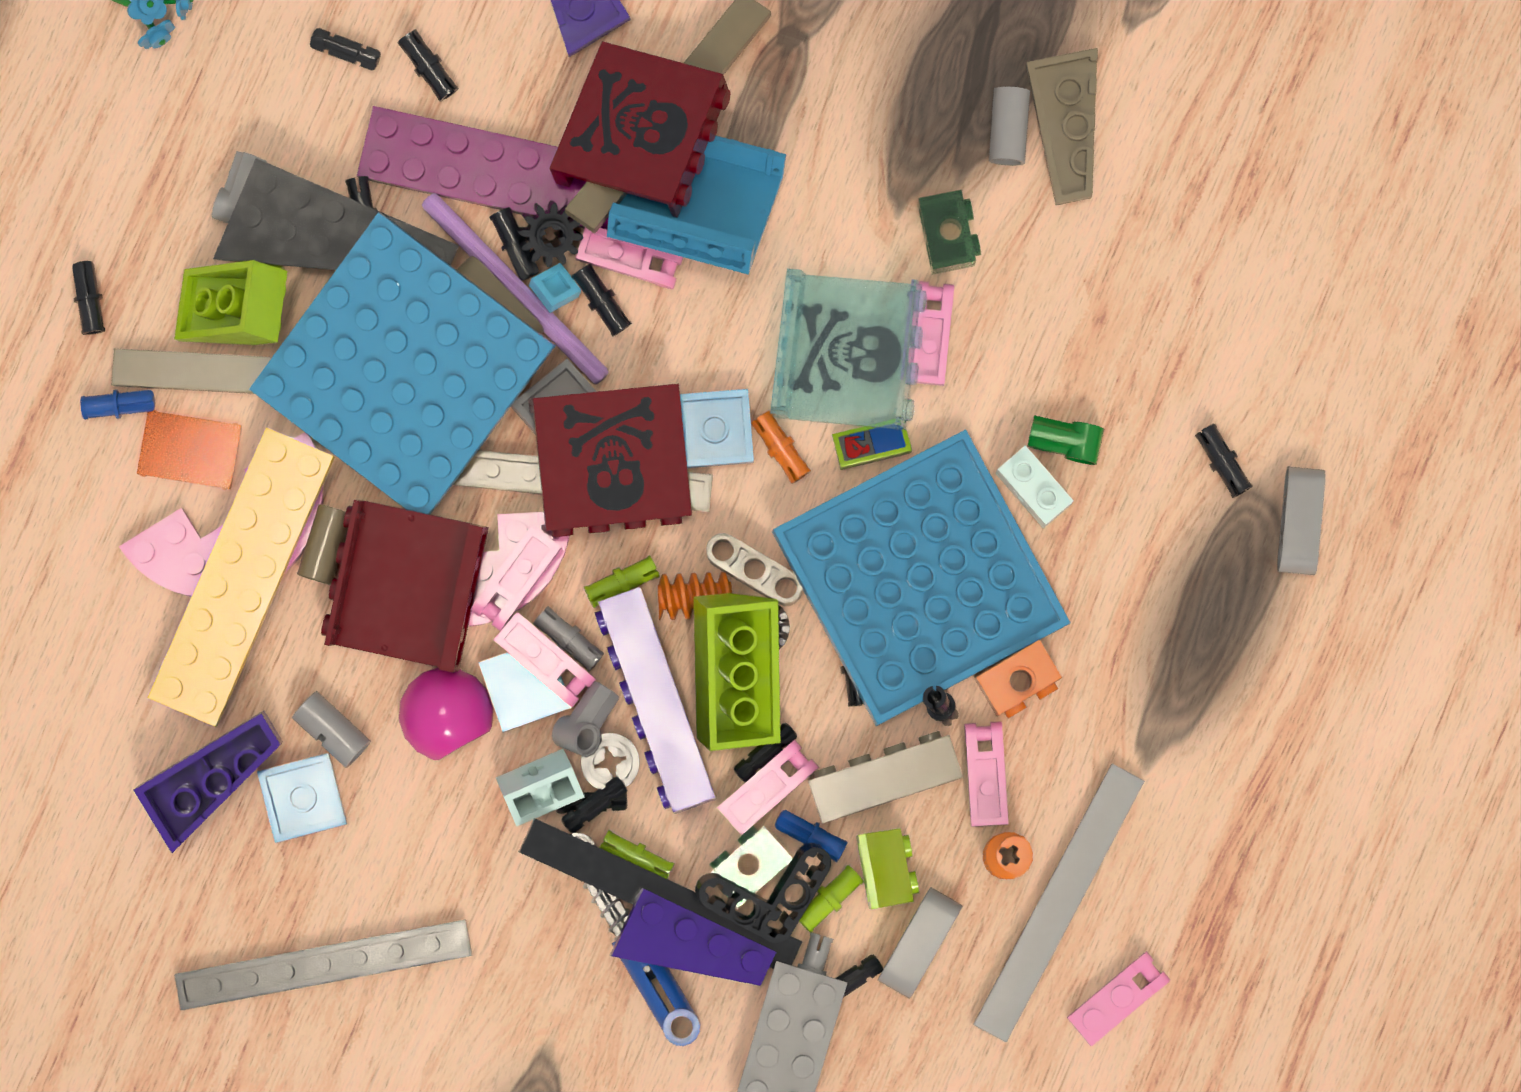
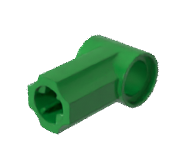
[1027,415,1105,465]

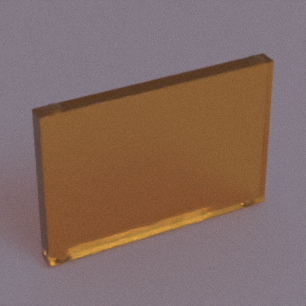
[137,410,242,490]

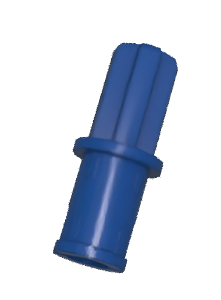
[80,390,155,420]
[775,810,848,862]

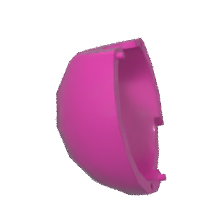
[399,667,494,760]

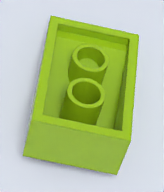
[174,260,287,345]
[856,828,919,909]

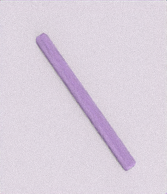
[422,193,608,384]

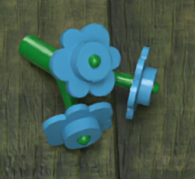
[112,0,194,49]

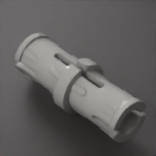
[533,606,604,671]

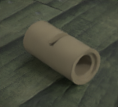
[297,504,348,585]

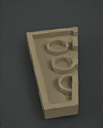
[1026,48,1098,205]

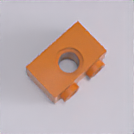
[974,640,1062,719]

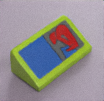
[832,417,912,470]

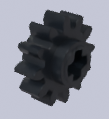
[517,200,583,267]

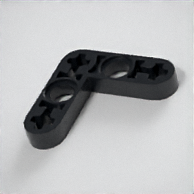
[695,843,831,943]

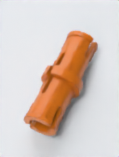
[751,410,811,484]

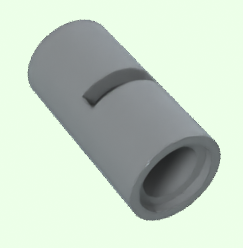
[989,87,1030,166]
[292,691,371,768]

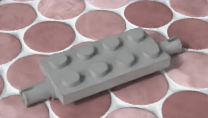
[737,932,848,1092]

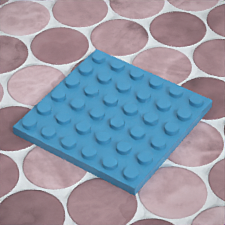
[249,212,556,515]
[772,430,1070,726]

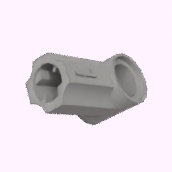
[212,151,267,223]
[552,681,619,756]

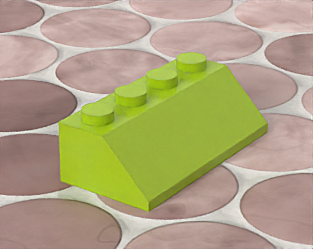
[694,593,780,751]

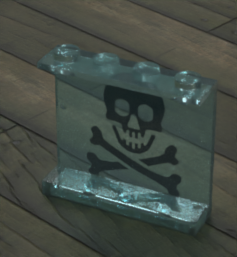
[770,269,927,430]

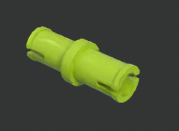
[584,555,660,608]
[599,830,675,879]
[799,865,864,933]

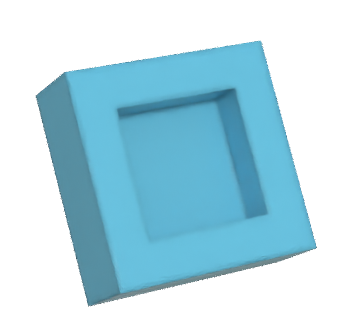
[529,263,581,313]

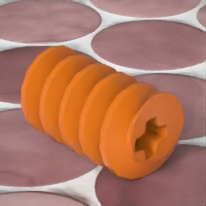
[658,572,732,621]
[983,832,1033,879]

